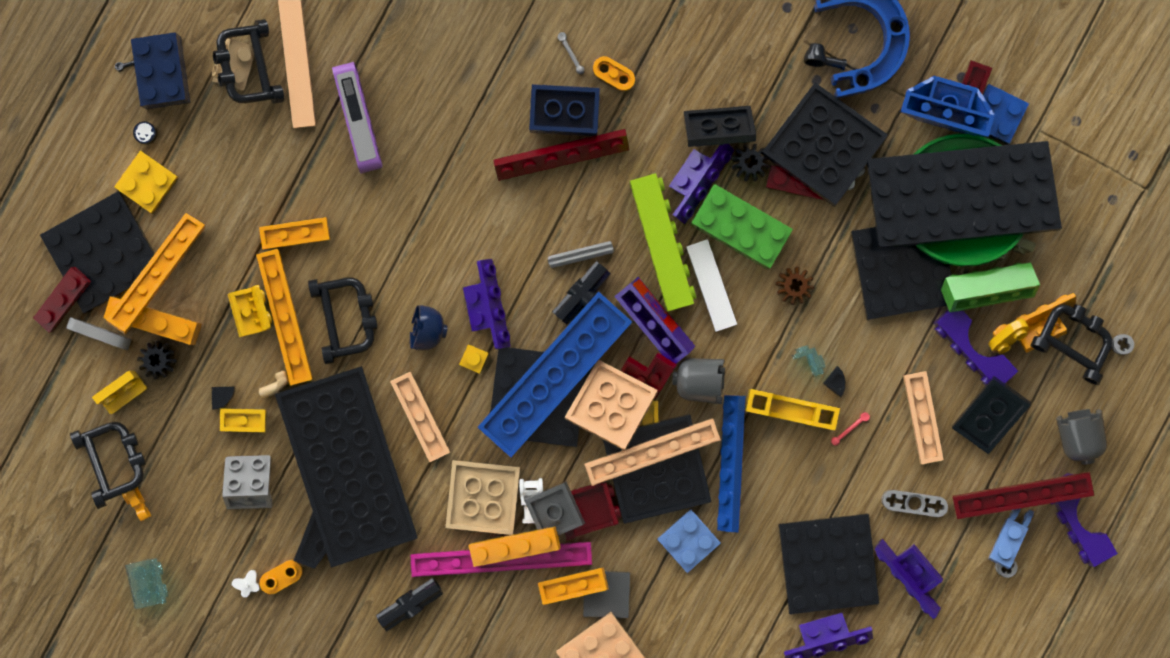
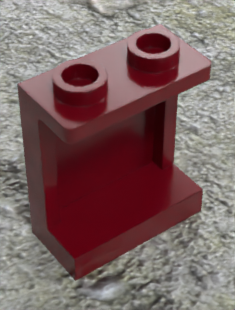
[565,481,622,540]

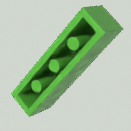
[941,262,1040,312]

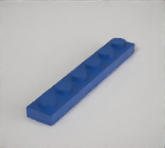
[717,395,746,532]

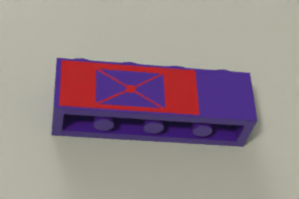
[614,277,695,364]

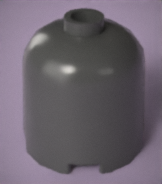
[672,358,725,404]
[1056,409,1107,465]

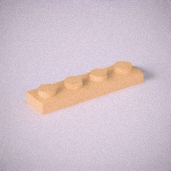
[390,371,450,462]
[903,371,944,464]

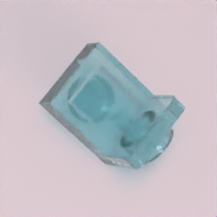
[792,345,826,376]

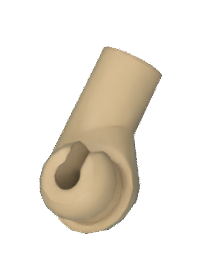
[259,371,289,398]

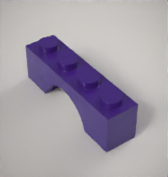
[933,309,1018,386]
[1050,473,1118,567]

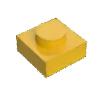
[459,344,489,374]

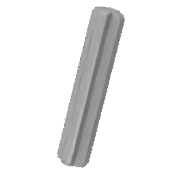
[548,241,614,268]

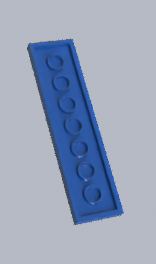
[477,292,632,457]

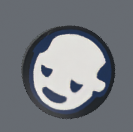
[133,121,157,145]

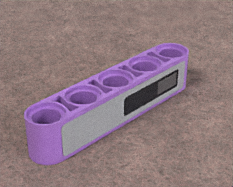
[332,62,383,173]

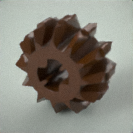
[775,266,814,305]

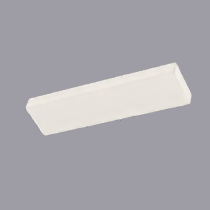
[686,239,737,332]

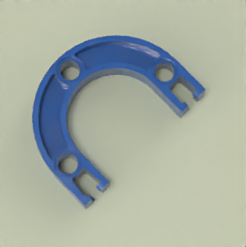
[814,0,910,99]

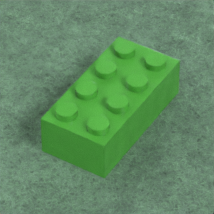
[690,184,793,270]

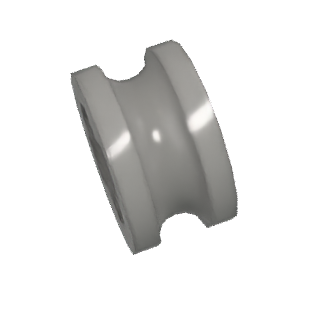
[1111,334,1134,355]
[995,560,1018,578]

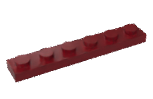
[493,129,629,181]
[953,472,1095,519]

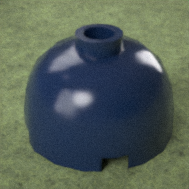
[410,305,447,350]

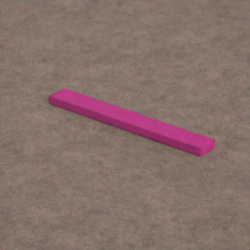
[410,542,592,577]

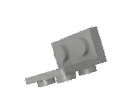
[222,455,272,509]

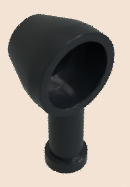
[804,43,847,70]

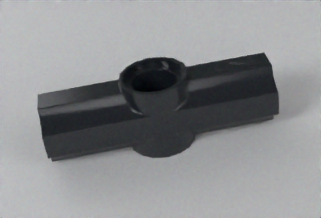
[552,261,611,325]
[376,578,444,632]

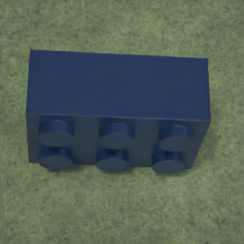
[131,32,191,110]
[529,84,600,136]

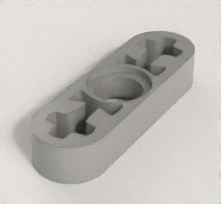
[66,317,132,350]
[881,490,948,517]

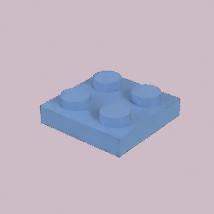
[657,509,721,573]

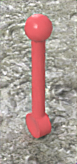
[831,412,870,446]

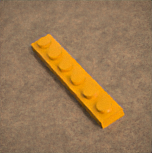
[106,213,205,335]
[256,249,313,386]

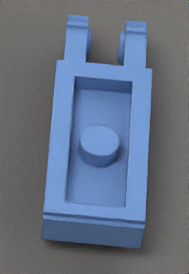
[988,508,1034,569]

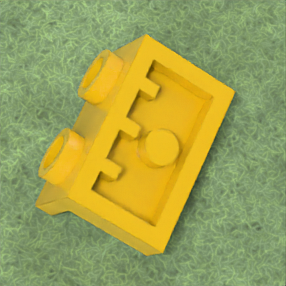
[92,370,147,414]

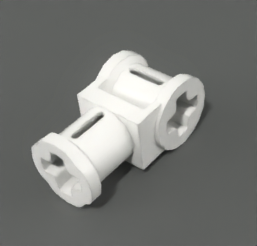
[520,478,543,523]

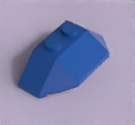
[900,76,995,137]

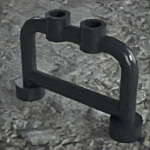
[213,19,284,104]
[308,278,378,365]
[1030,304,1112,385]
[70,422,146,509]

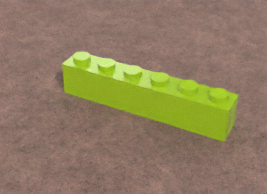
[630,173,697,312]

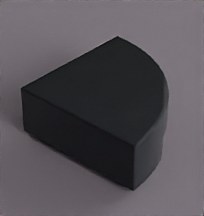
[822,366,845,398]
[212,386,235,410]

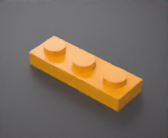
[259,217,330,250]
[538,567,609,605]

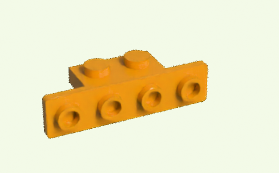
[993,293,1076,353]

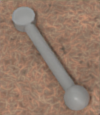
[558,32,585,74]

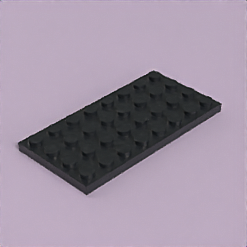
[867,141,1062,249]
[275,366,418,568]

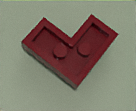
[620,353,677,401]

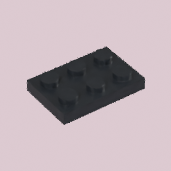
[684,106,756,147]
[952,376,1031,454]

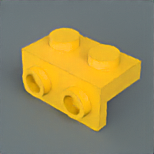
[227,285,272,338]

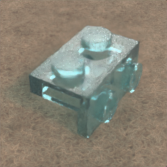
[125,558,168,609]

